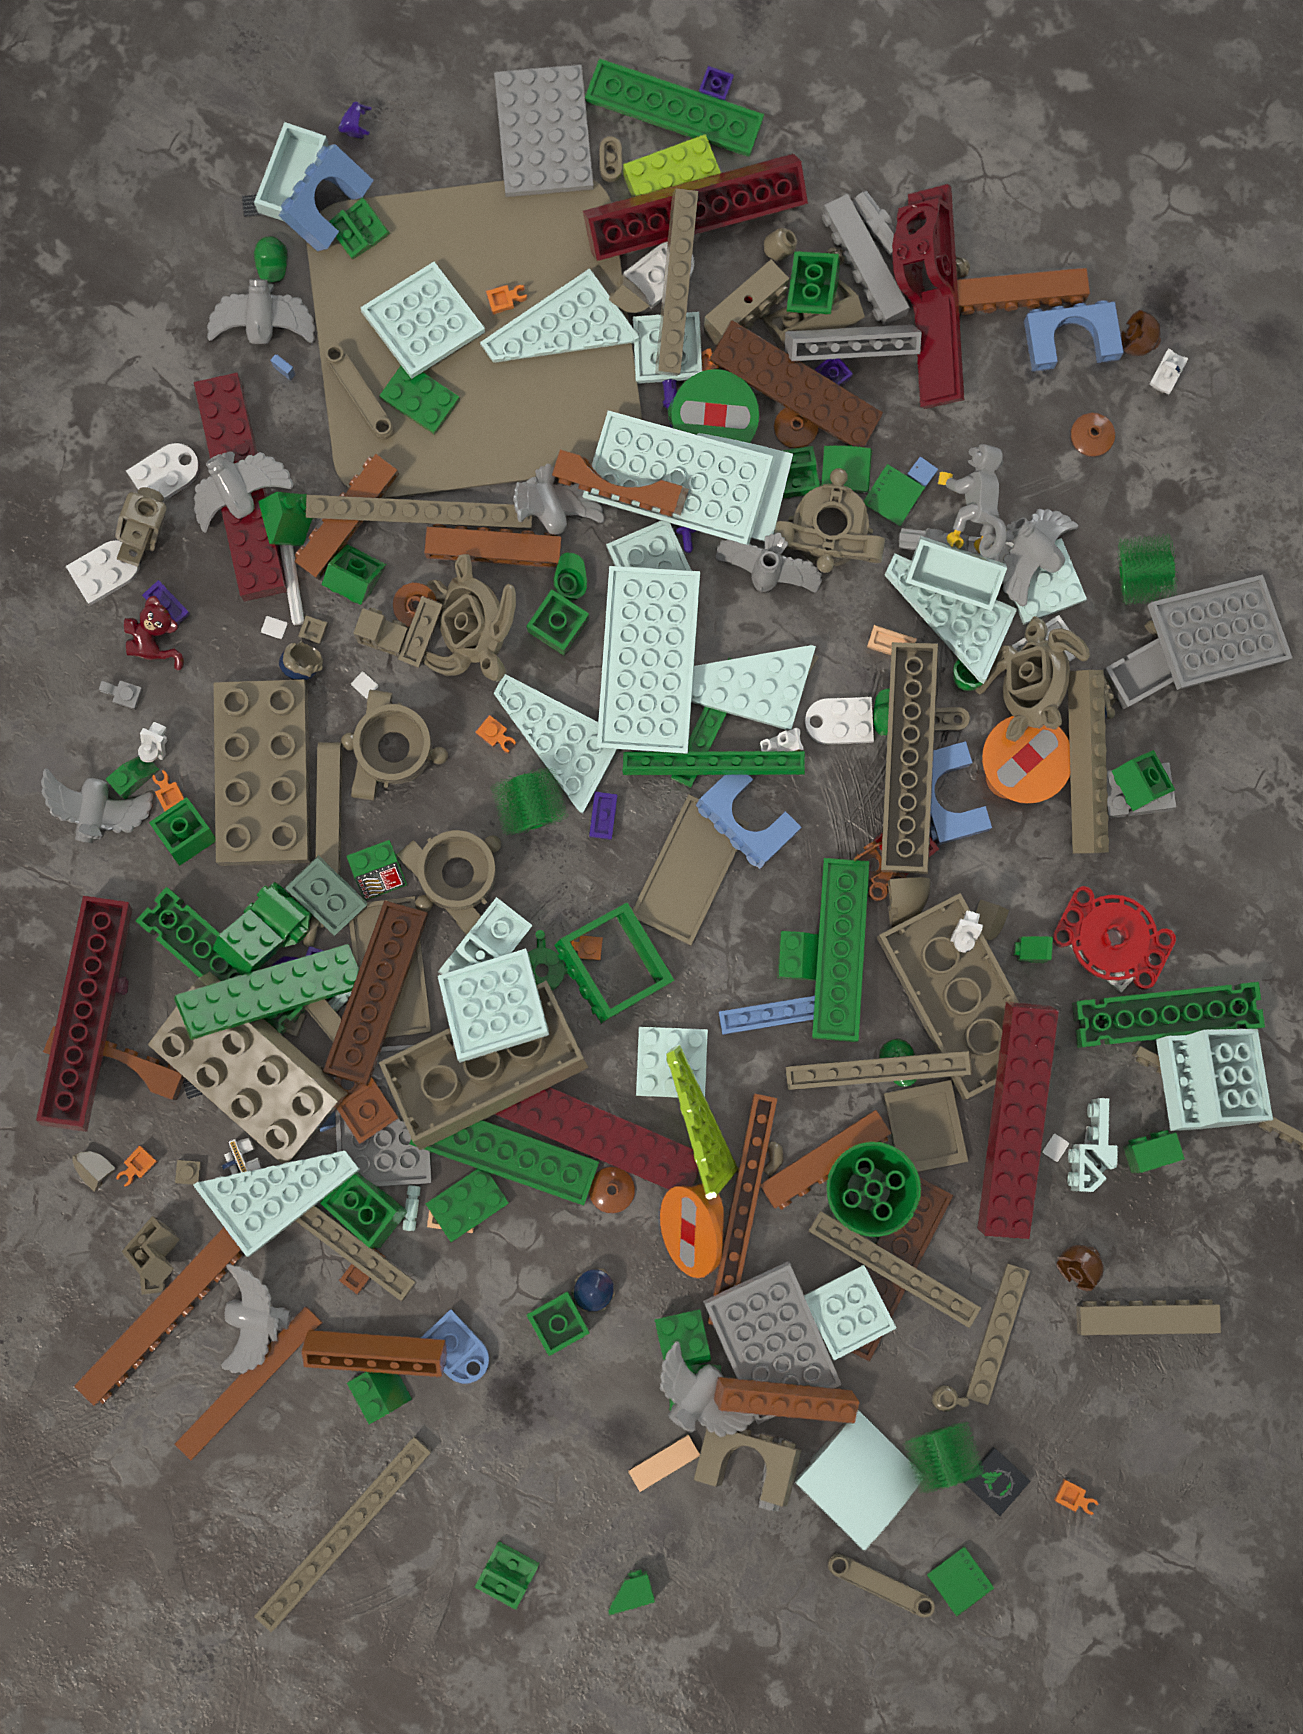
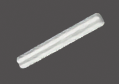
[280,545,304,625]

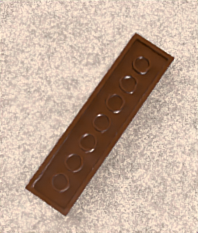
[709,320,883,447]
[323,900,428,1086]
[852,1177,953,1362]

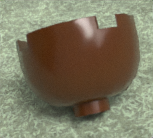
[1120,310,1161,356]
[1056,1245,1104,1291]

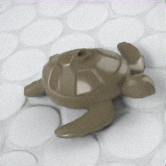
[423,554,516,682]
[975,616,1090,742]

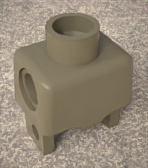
[115,487,167,567]

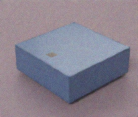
[270,354,295,381]
[907,457,938,488]

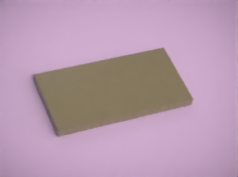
[632,794,750,946]
[349,896,432,1038]

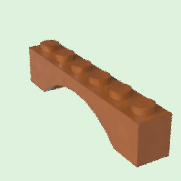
[552,450,689,517]
[43,1026,185,1100]

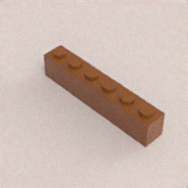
[957,268,1090,315]
[294,454,399,580]
[425,524,562,568]
[760,1110,891,1210]
[301,1330,447,1377]
[714,1377,859,1423]

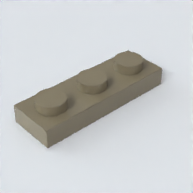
[398,596,444,668]

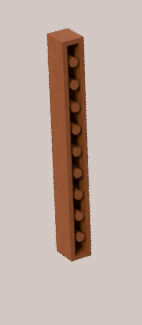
[707,1094,777,1325]
[74,1227,243,1406]

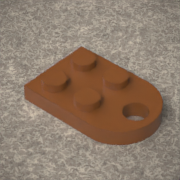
[334,1077,399,1144]

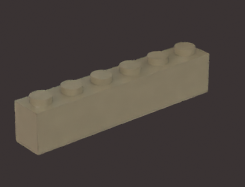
[1076,1299,1221,1335]

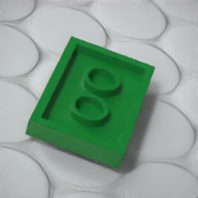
[379,366,460,435]
[425,1169,509,1243]

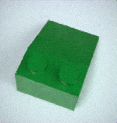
[786,251,840,315]
[320,1172,408,1248]

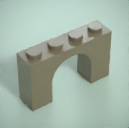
[694,1429,802,1507]

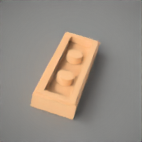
[628,1435,700,1492]

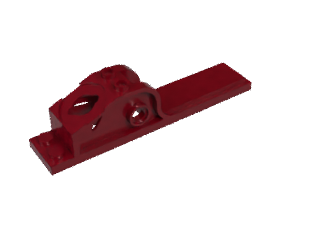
[892,184,965,409]

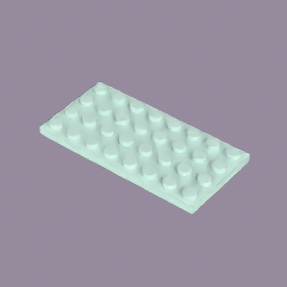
[582,411,775,546]
[597,566,700,754]

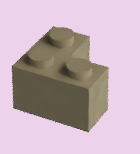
[353,607,409,657]
[122,1216,180,1287]

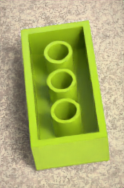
[623,135,721,197]

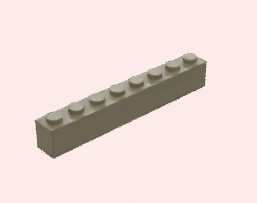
[655,188,698,376]
[1068,670,1109,853]

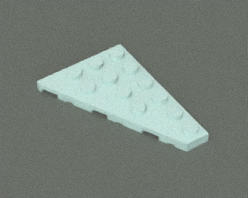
[480,269,639,363]
[885,554,1017,684]
[691,645,816,731]
[494,674,618,814]
[193,1151,360,1257]

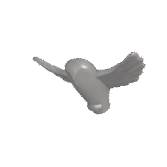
[207,279,316,344]
[194,452,294,533]
[513,464,605,535]
[1002,509,1078,606]
[716,532,822,593]
[41,768,153,843]
[221,1264,291,1374]
[660,1341,757,1437]

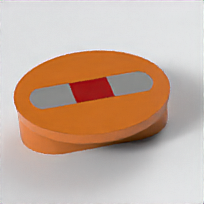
[982,716,1070,803]
[660,1183,724,1278]

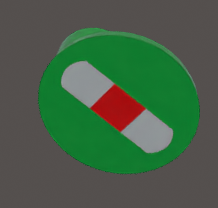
[668,369,759,443]

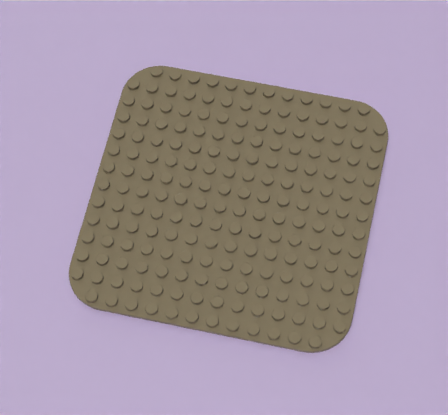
[307,180,642,499]

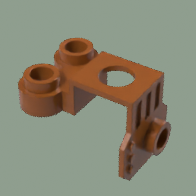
[854,840,907,901]

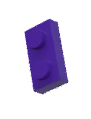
[142,580,190,625]
[589,792,617,840]

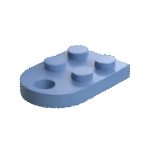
[421,1309,489,1384]

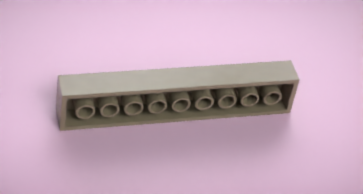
[881,642,938,874]

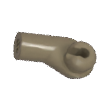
[303,916,325,947]
[763,1141,784,1177]

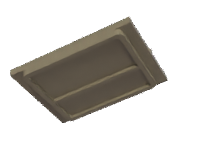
[884,1080,968,1172]

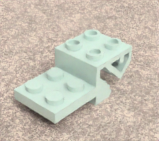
[438,897,532,975]
[1067,1098,1118,1192]

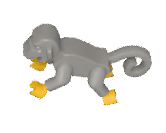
[938,444,1007,558]

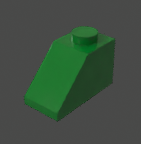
[106,756,160,800]
[1013,936,1053,964]
[608,1569,655,1616]

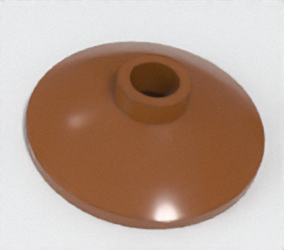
[774,407,818,449]
[1071,413,1115,457]
[393,583,437,627]
[589,1167,635,1213]

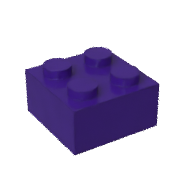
[699,66,734,101]
[814,358,853,386]

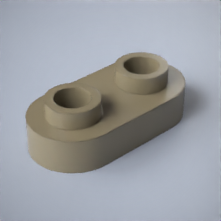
[600,137,622,182]
[935,707,970,732]

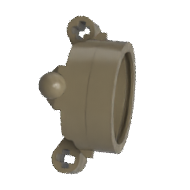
[774,468,885,573]
[341,689,448,801]
[396,830,502,935]

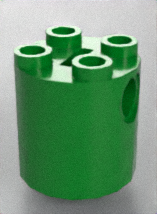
[244,882,312,948]

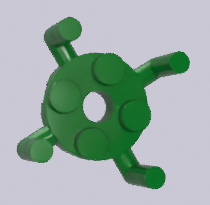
[528,930,568,991]

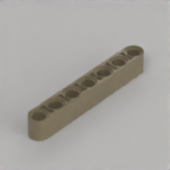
[316,742,342,877]

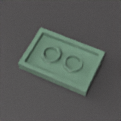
[285,855,367,936]

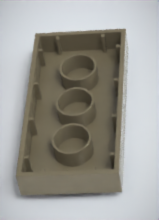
[213,680,311,866]
[877,893,1019,1100]
[148,972,348,1164]
[379,980,589,1150]

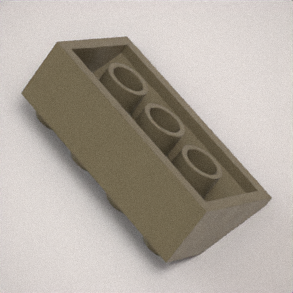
[763,279,865,351]

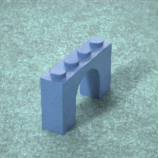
[278,144,374,251]
[1024,300,1123,371]
[930,741,992,845]
[696,775,801,869]

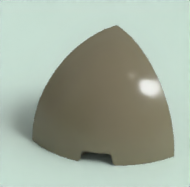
[888,877,931,929]

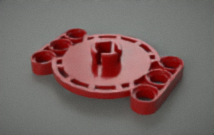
[1052,886,1176,990]

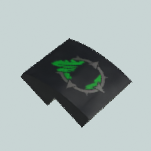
[963,1447,1031,1516]

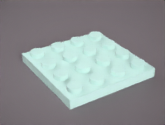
[360,262,485,379]
[438,949,549,1062]

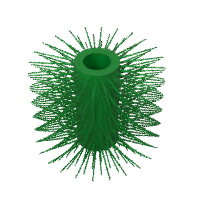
[1117,534,1178,606]
[490,768,568,836]
[903,1422,986,1494]

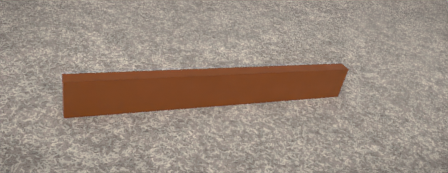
[174,1306,323,1460]

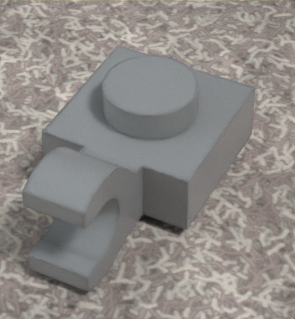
[99,681,142,710]

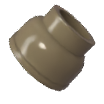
[932,1385,969,1412]

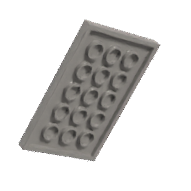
[494,65,593,197]
[1147,575,1292,690]
[334,1045,432,1186]
[703,1262,842,1425]

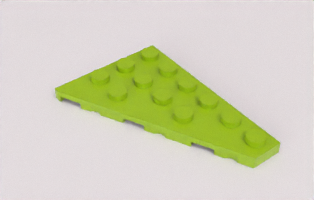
[666,1045,738,1199]

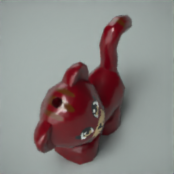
[124,596,184,671]

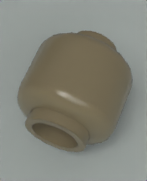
[764,228,797,261]

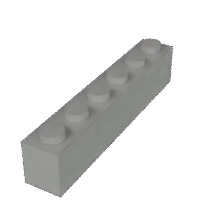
[822,194,909,326]
[784,325,921,361]

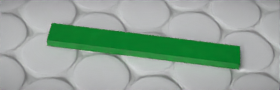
[622,751,805,775]

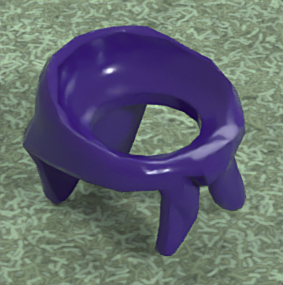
[338,102,372,139]

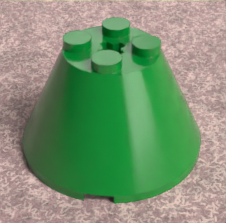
[826,1142,921,1237]

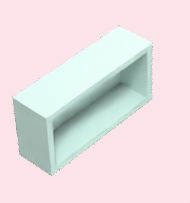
[254,122,329,221]
[905,536,1007,611]

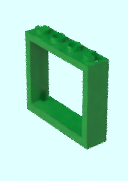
[554,902,674,1024]

